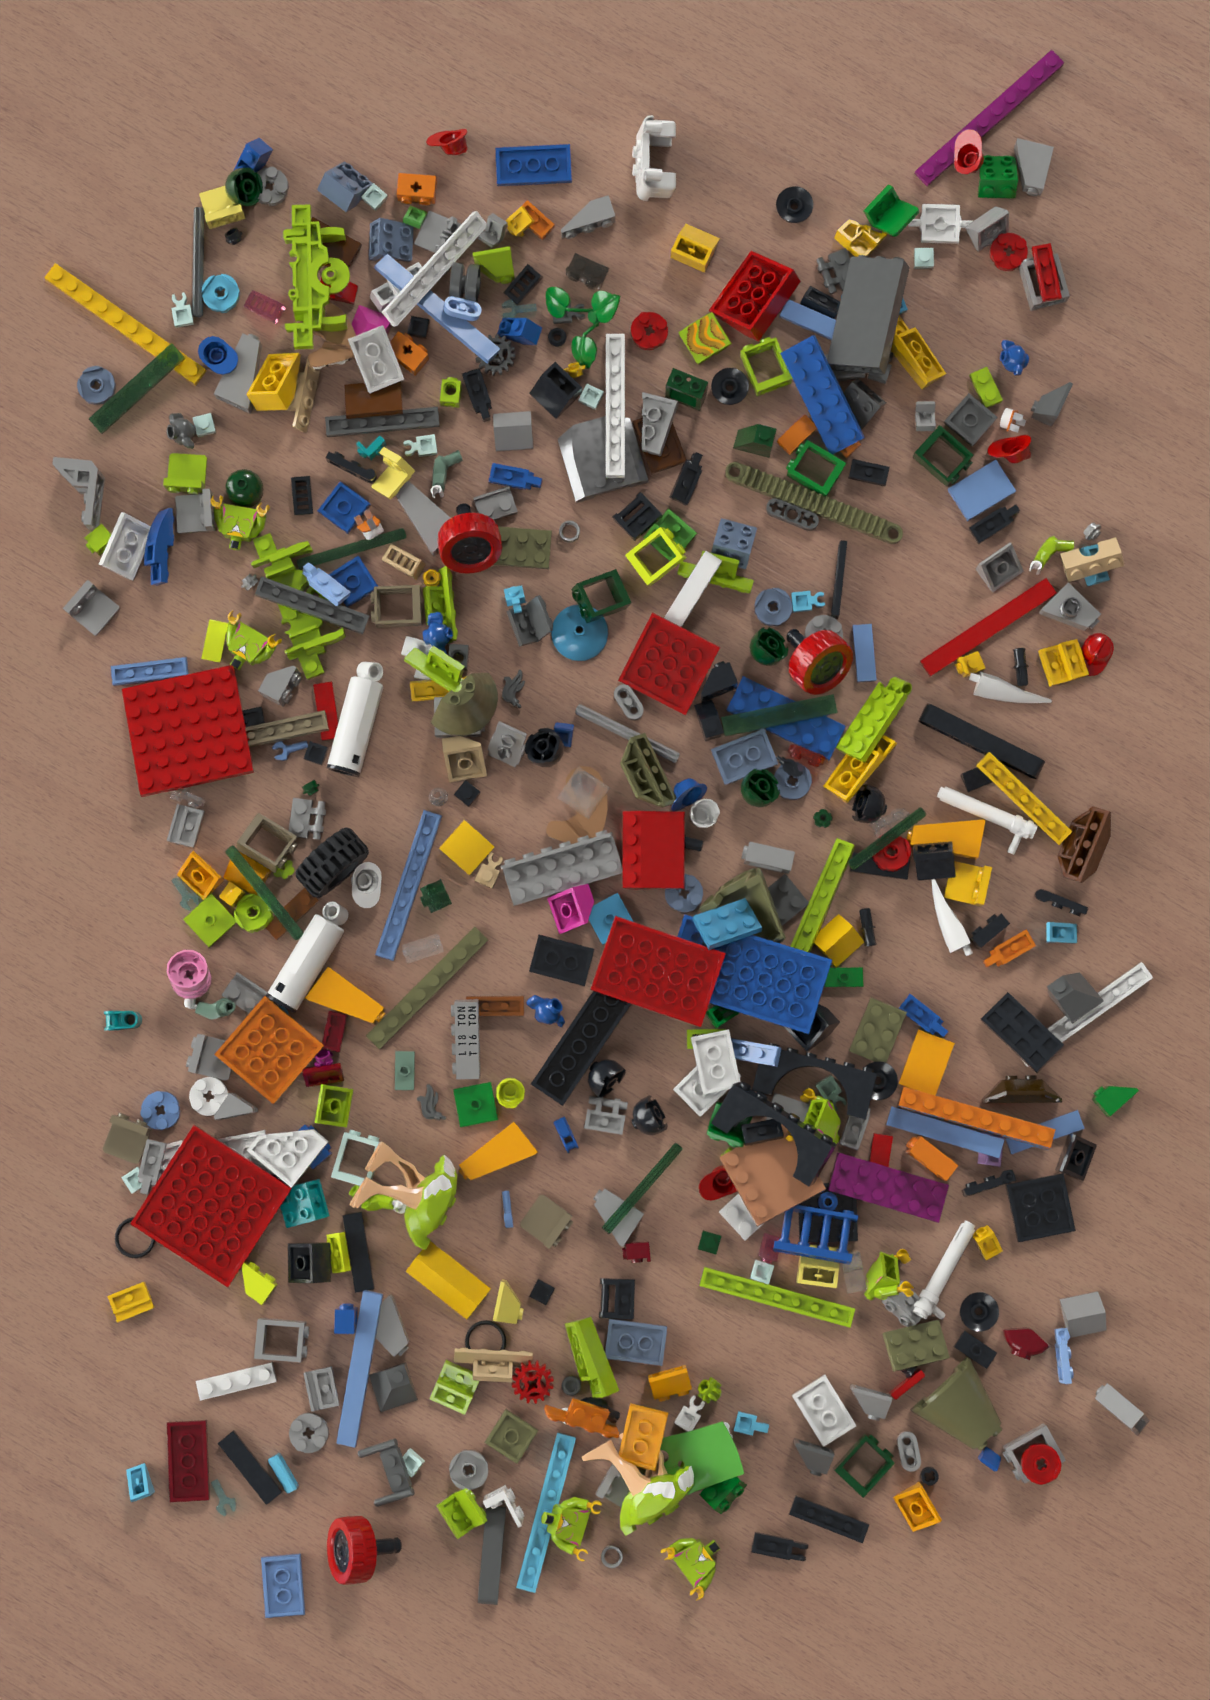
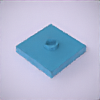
[589,893,634,945]

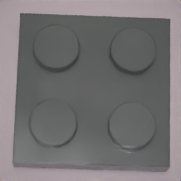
[944,393,998,447]
[768,874,809,925]

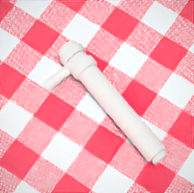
[937,786,1038,855]
[913,1221,975,1320]

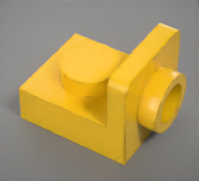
[505,206,535,237]
[955,651,985,678]
[219,882,246,908]
[972,1225,1003,1260]

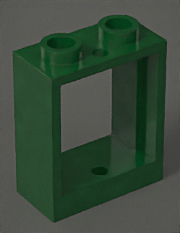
[665,368,708,411]
[913,425,974,487]
[571,569,632,623]
[833,1433,895,1498]

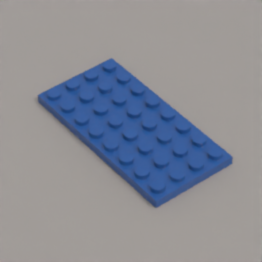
[677,914,833,1034]

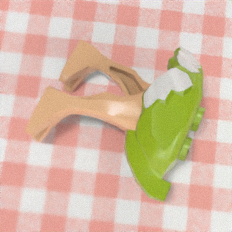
[349,1141,457,1250]
[582,1433,694,1536]

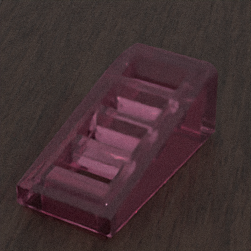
[243,290,285,324]

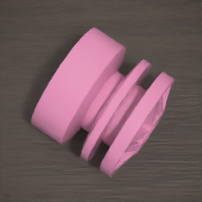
[167,950,212,999]

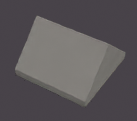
[965,206,1009,252]
[493,411,533,452]
[976,543,1024,592]
[214,1093,258,1120]
[1059,1291,1107,1338]

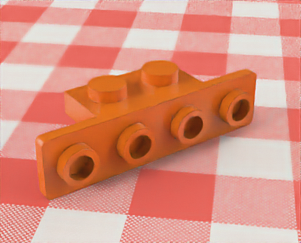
[544,1398,620,1439]

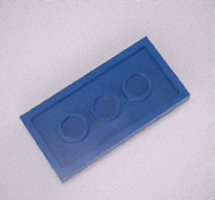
[495,144,572,186]

